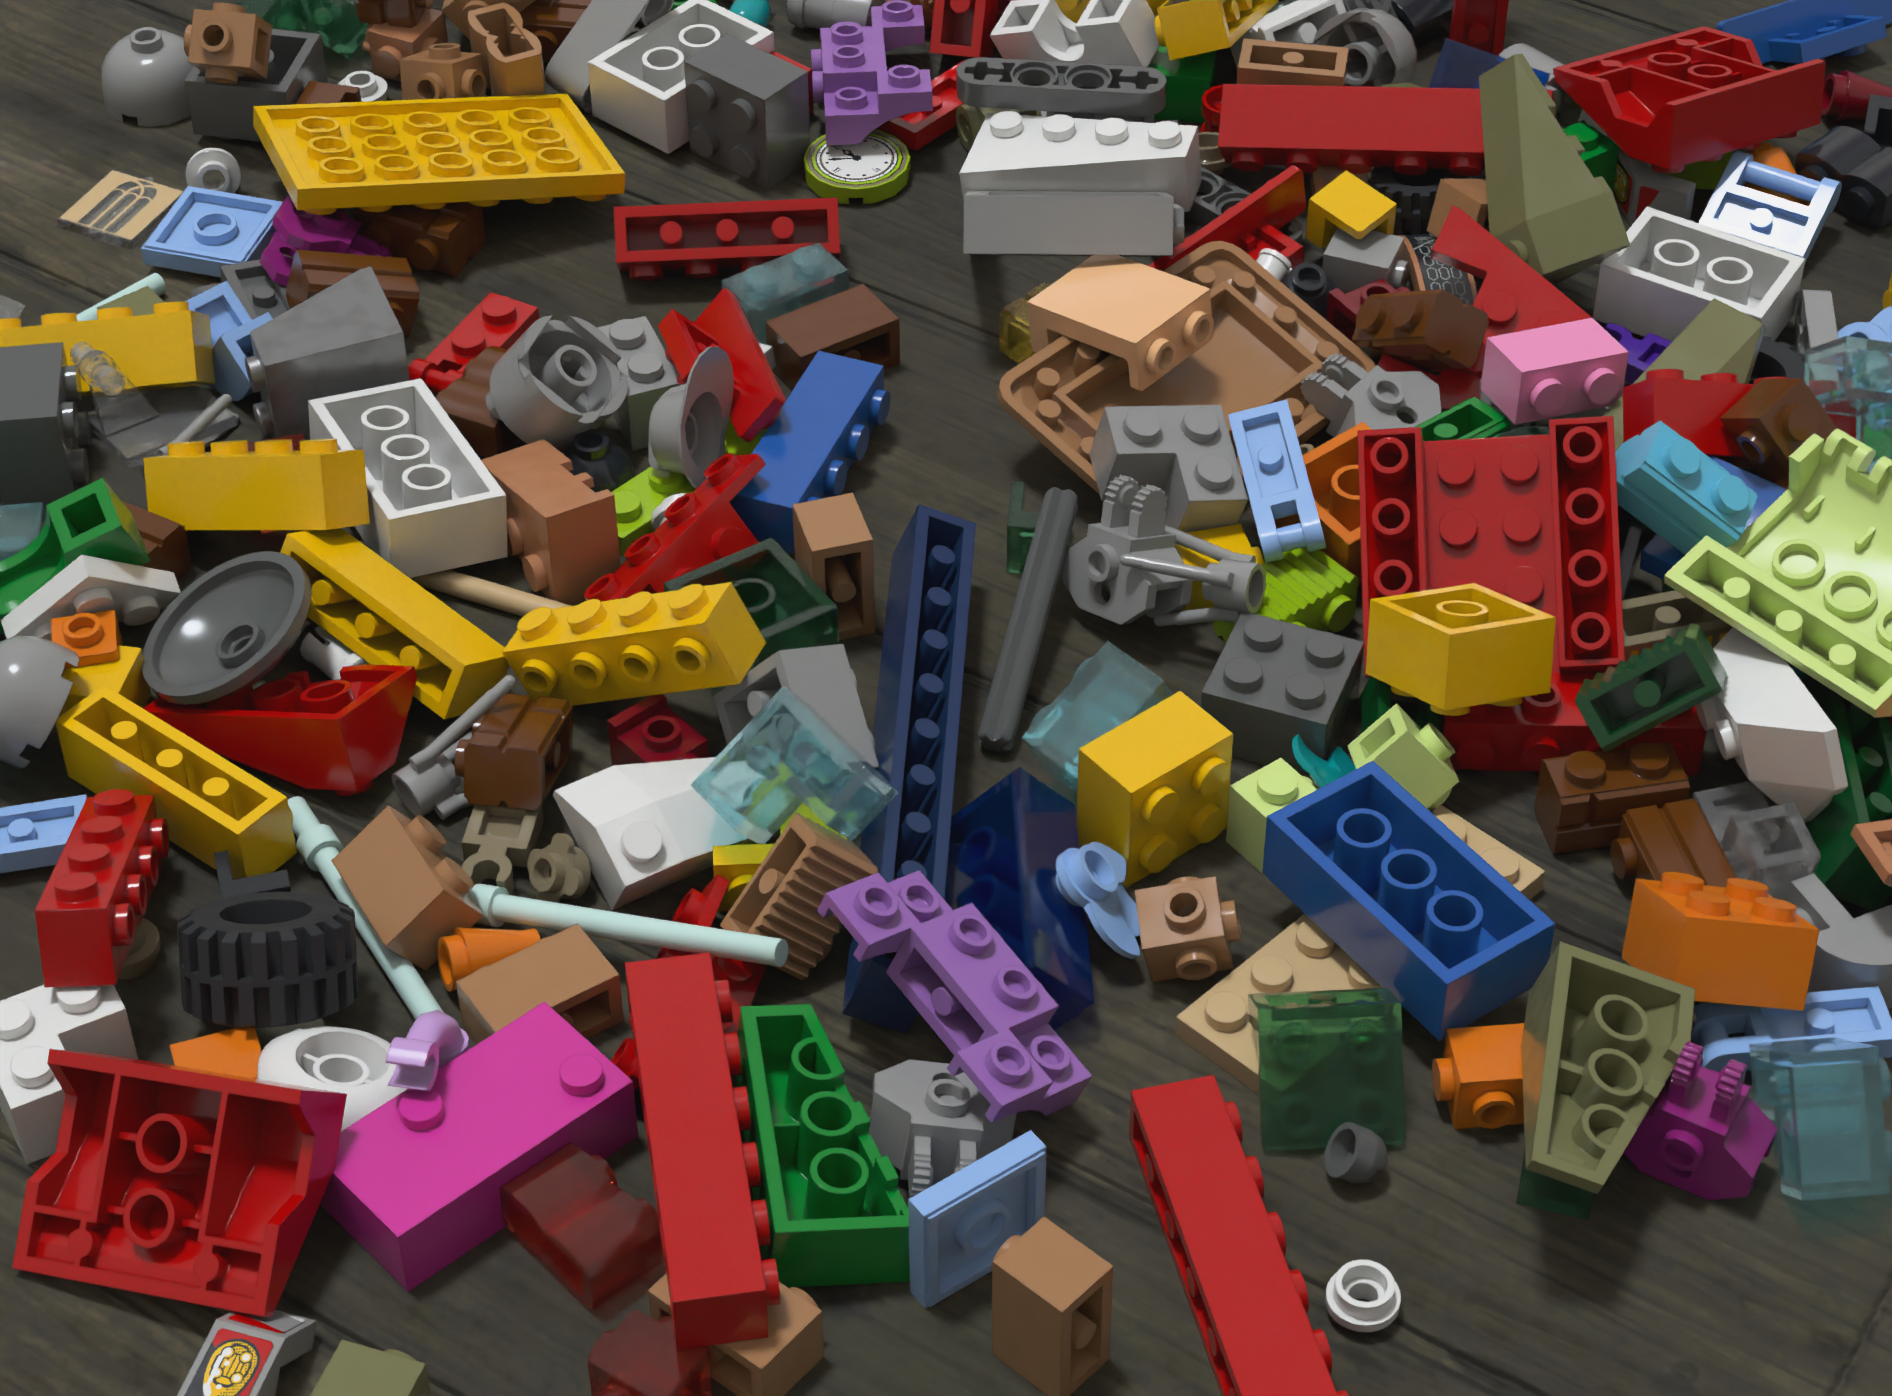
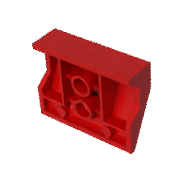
[1553,26,1826,173]
[12,1049,347,1317]

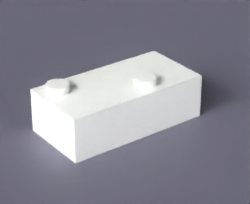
[308,378,507,578]

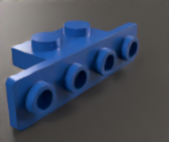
[1716,0,1892,66]

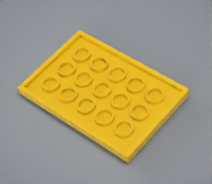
[253,94,625,215]

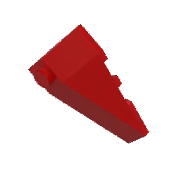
[143,664,417,796]

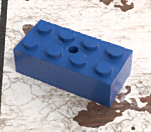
[1262,761,1555,1041]

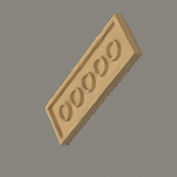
[1175,805,1545,1109]

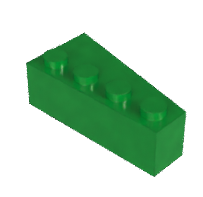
[735,1004,910,1288]

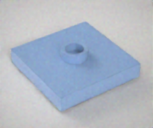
[141,186,283,278]
[908,1130,1046,1308]

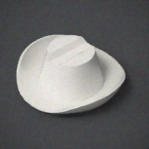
[257,1026,408,1131]

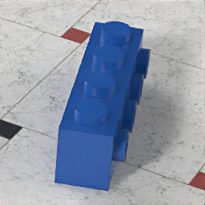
[729,351,891,554]

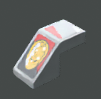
[1607,135,1696,224]
[177,1310,317,1396]

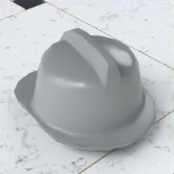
[648,346,734,489]

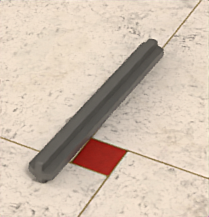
[978,487,1078,754]

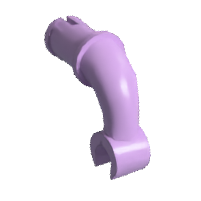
[386,1010,469,1091]

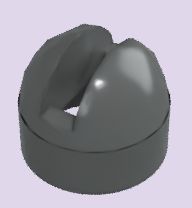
[1324,1122,1388,1184]

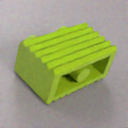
[1213,547,1358,643]

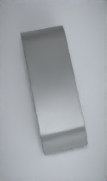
[545,0,674,113]

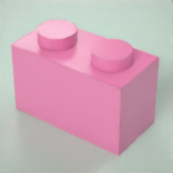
[1480,318,1629,425]

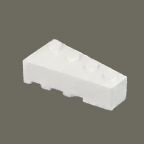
[959,111,1202,212]

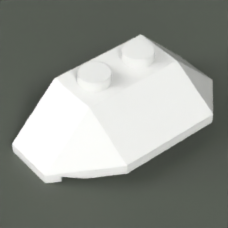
[1695,627,1848,824]

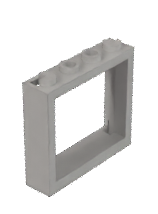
[963,191,1185,255]

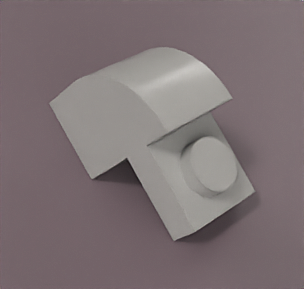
[1787,873,1892,1009]

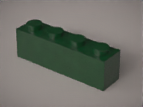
[1804,676,1892,911]

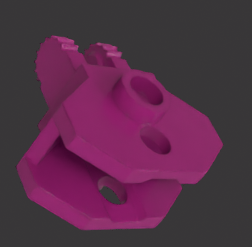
[259,194,393,287]
[1623,1041,1778,1200]

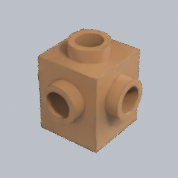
[184,3,272,84]
[399,43,487,100]
[1135,876,1242,982]

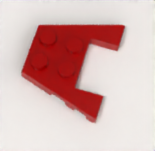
[1378,205,1591,412]

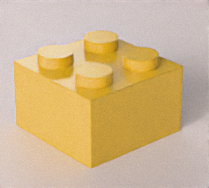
[1366,583,1556,716]
[1076,691,1233,887]

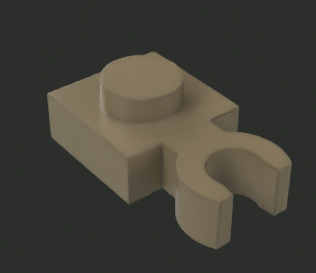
[461,801,544,895]

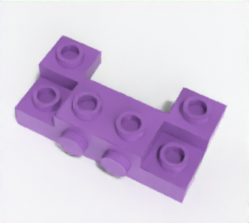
[811,0,933,145]
[817,870,1092,1123]

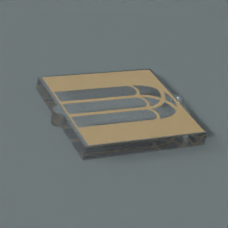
[57,169,184,250]

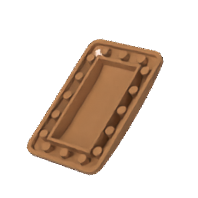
[997,241,1375,525]

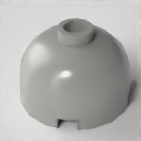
[1313,8,1417,87]
[101,27,193,127]
[0,636,79,769]

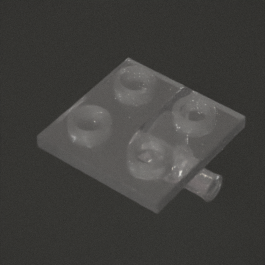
[70,342,238,469]

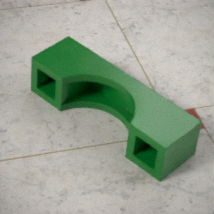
[0,478,151,635]

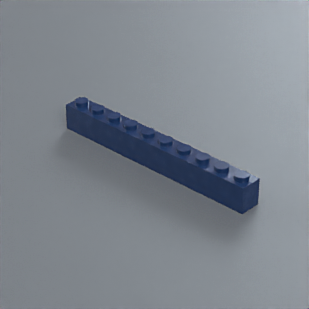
[842,504,976,1034]

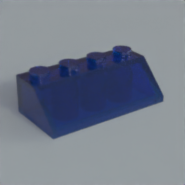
[944,767,1094,1031]

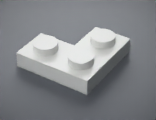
[1,555,181,641]

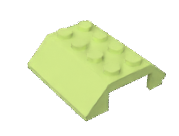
[1664,429,1892,718]

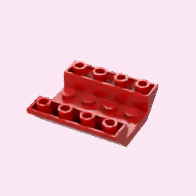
[1357,416,1625,679]

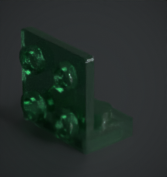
[1248,988,1405,1150]

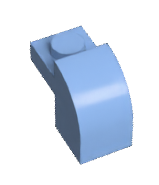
[184,281,273,401]

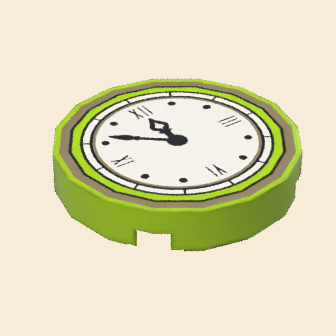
[803,129,911,204]

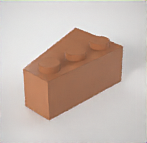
[481,439,621,606]

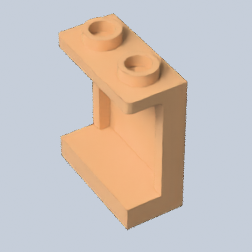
[1027,255,1214,391]

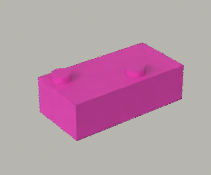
[321,1001,639,1292]

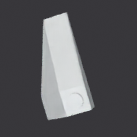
[553,753,843,910]

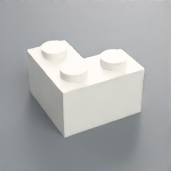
[0,985,138,1164]

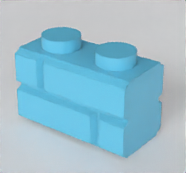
[1615,420,1758,555]

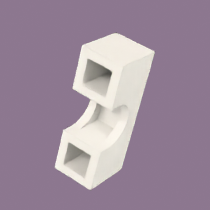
[990,0,1160,67]

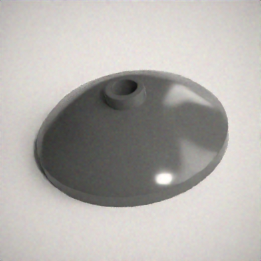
[142,551,312,705]

